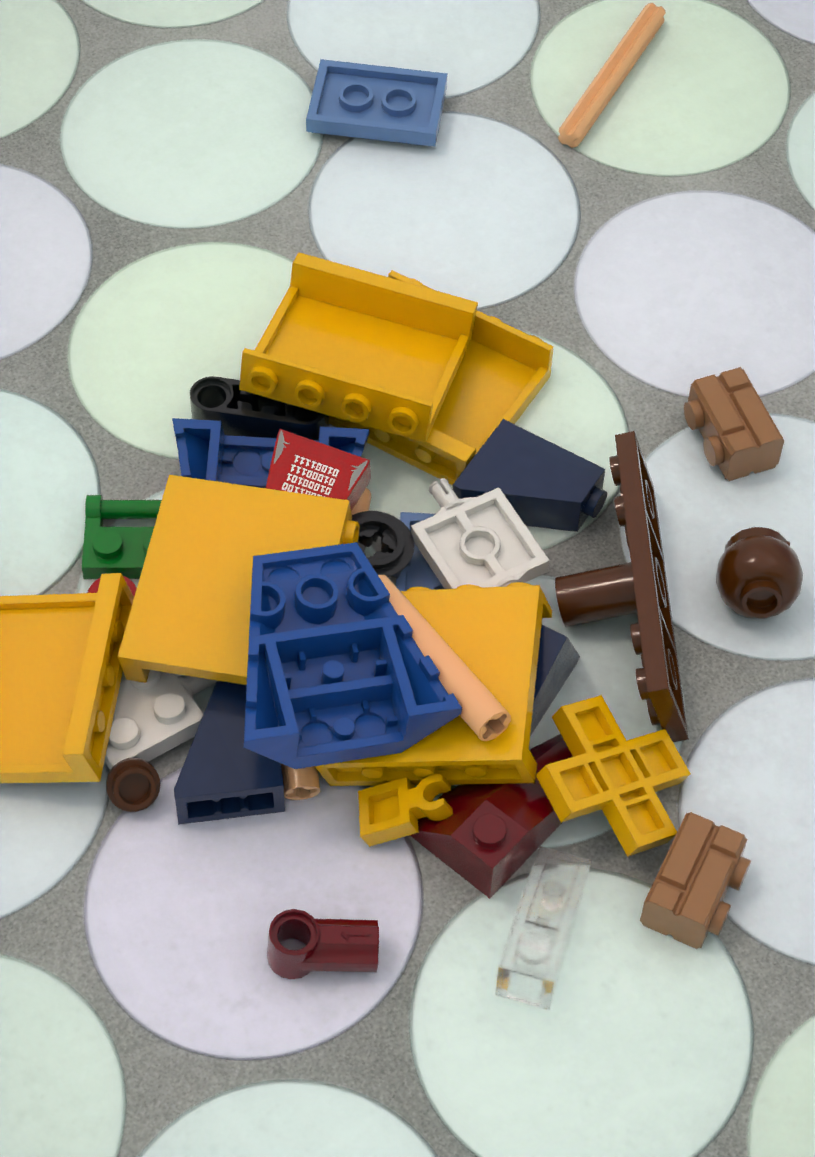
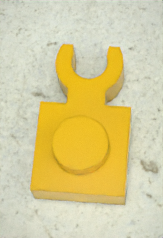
[358,774,453,847]

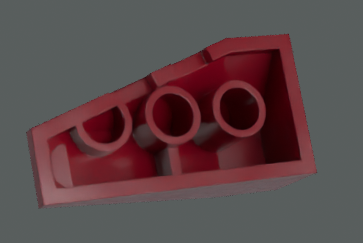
[409,734,573,899]

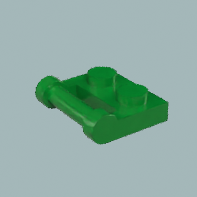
[82,495,162,579]

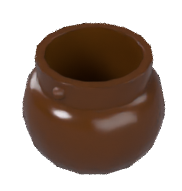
[716,527,803,619]

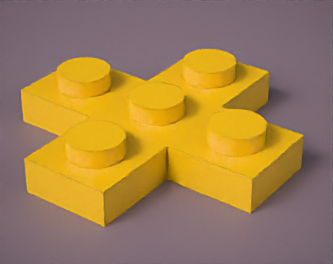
[536,695,691,857]

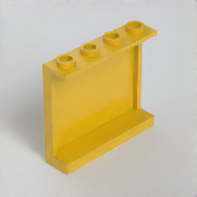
[239,252,478,443]
[329,270,554,485]
[117,475,360,685]
[0,573,134,783]
[315,582,552,786]

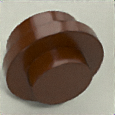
[106,758,160,812]

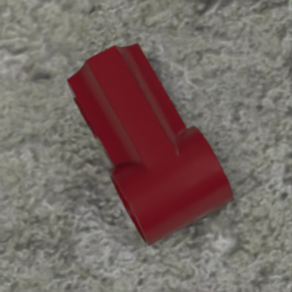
[267,909,379,979]

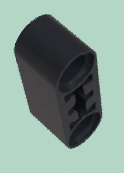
[190,376,329,441]

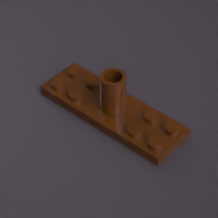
[555,431,689,742]

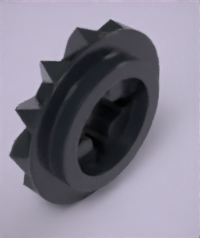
[352,511,414,579]

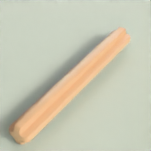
[558,3,666,148]

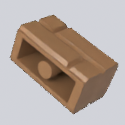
[684,367,784,481]
[640,812,751,949]

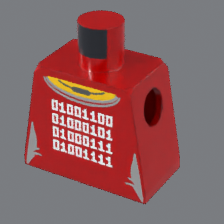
[265,429,371,511]

